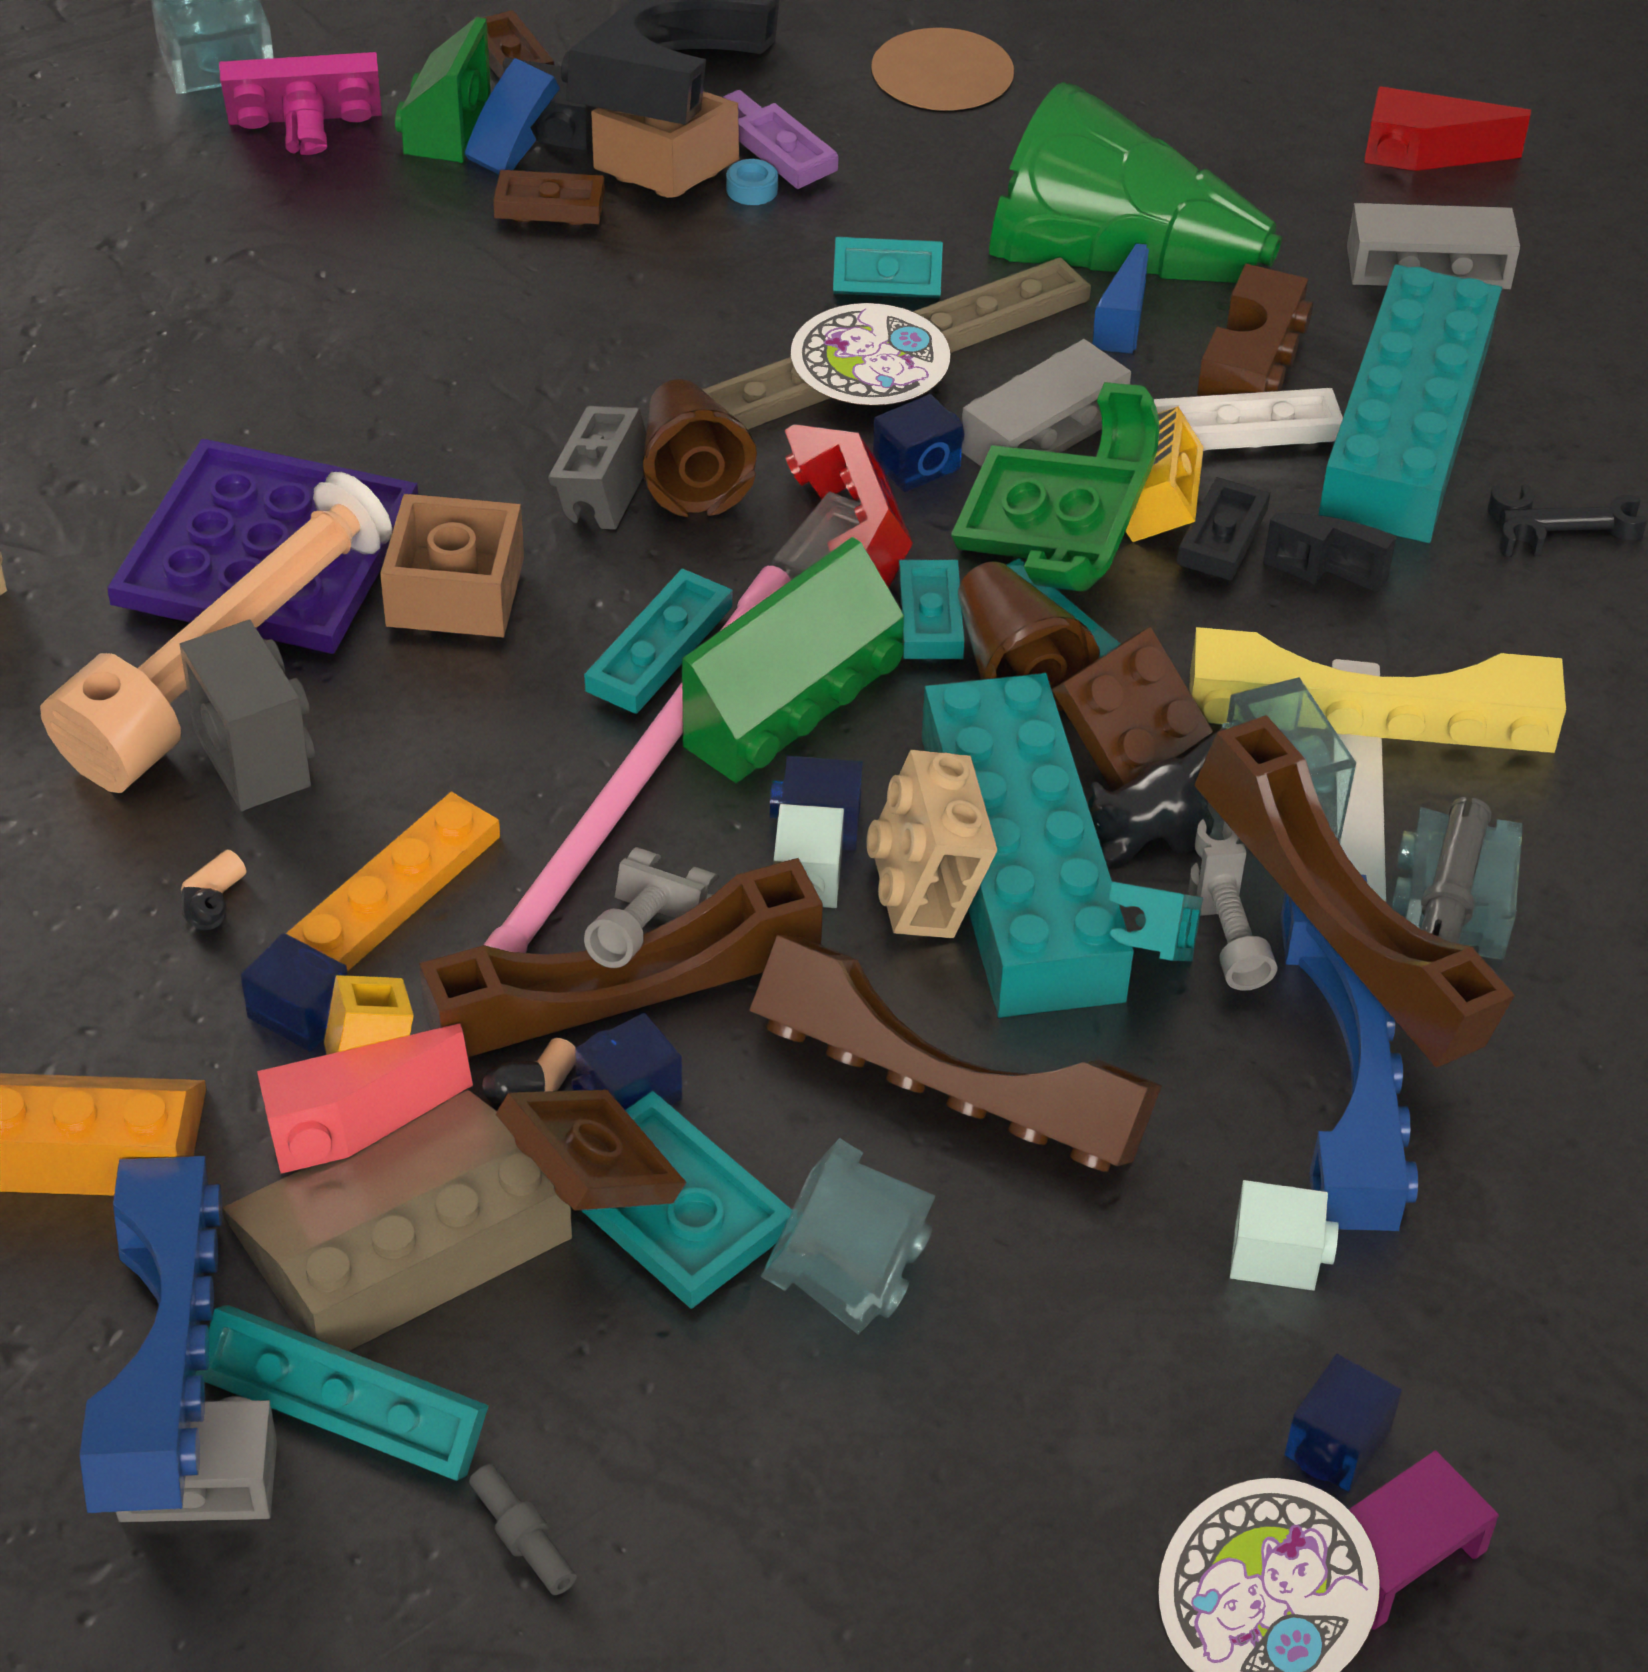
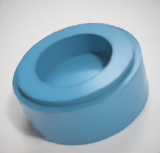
[726,159,778,205]

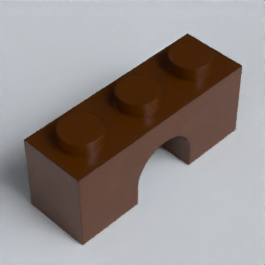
[1197,264,1313,396]

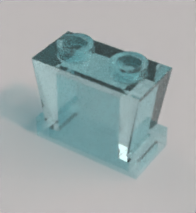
[1392,807,1523,960]
[761,1138,935,1335]

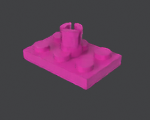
[219,52,382,155]

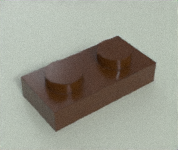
[467,10,554,79]
[493,170,605,225]

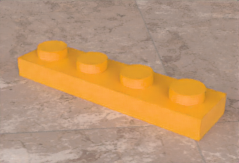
[277,791,500,989]

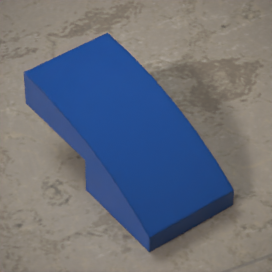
[465,58,560,175]

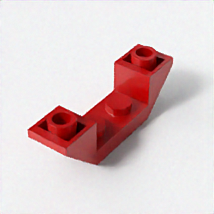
[785,424,913,589]

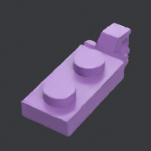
[723,90,839,189]

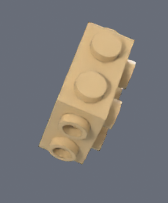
[867,750,997,938]

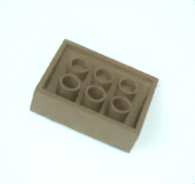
[222,1090,572,1351]

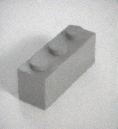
[1347,203,1520,289]
[960,339,1131,467]

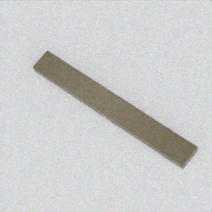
[702,257,1091,429]

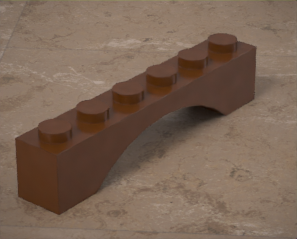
[1194,715,1515,1068]
[419,858,823,1057]
[749,935,1162,1172]

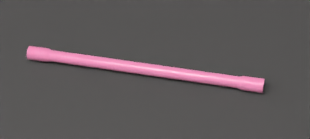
[484,566,791,953]

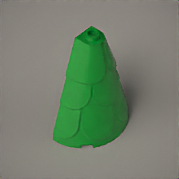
[989,82,1282,283]

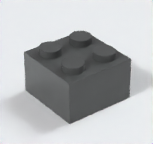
[179,619,315,811]

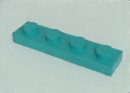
[195,1305,489,1481]

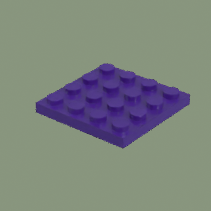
[107,438,418,654]

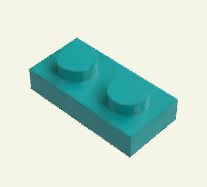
[833,237,943,298]
[898,560,965,659]

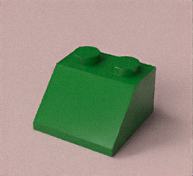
[395,17,491,163]

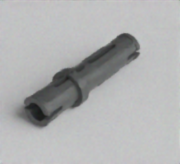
[1421,797,1492,943]

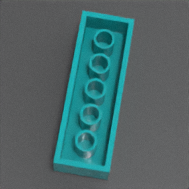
[1318,264,1502,543]
[921,673,1134,1018]

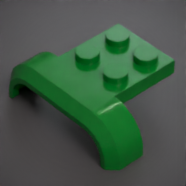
[951,382,1159,591]

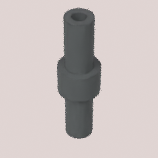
[469,1464,577,1595]

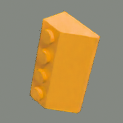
[0,1073,207,1196]

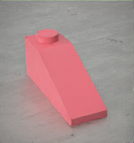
[257,1023,473,1174]

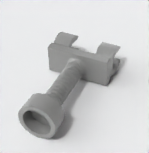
[1188,819,1277,990]
[584,847,720,968]

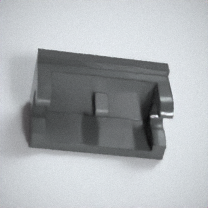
[548,406,646,530]

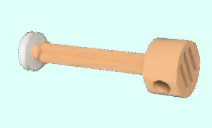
[40,472,392,793]

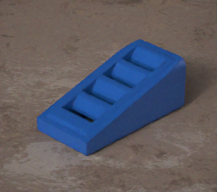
[1092,243,1149,354]

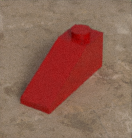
[1364,86,1531,171]

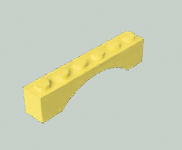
[1189,627,1566,753]

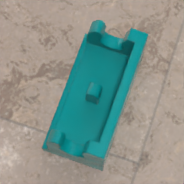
[1109,882,1203,961]

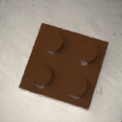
[1052,626,1213,791]
[496,1090,686,1211]

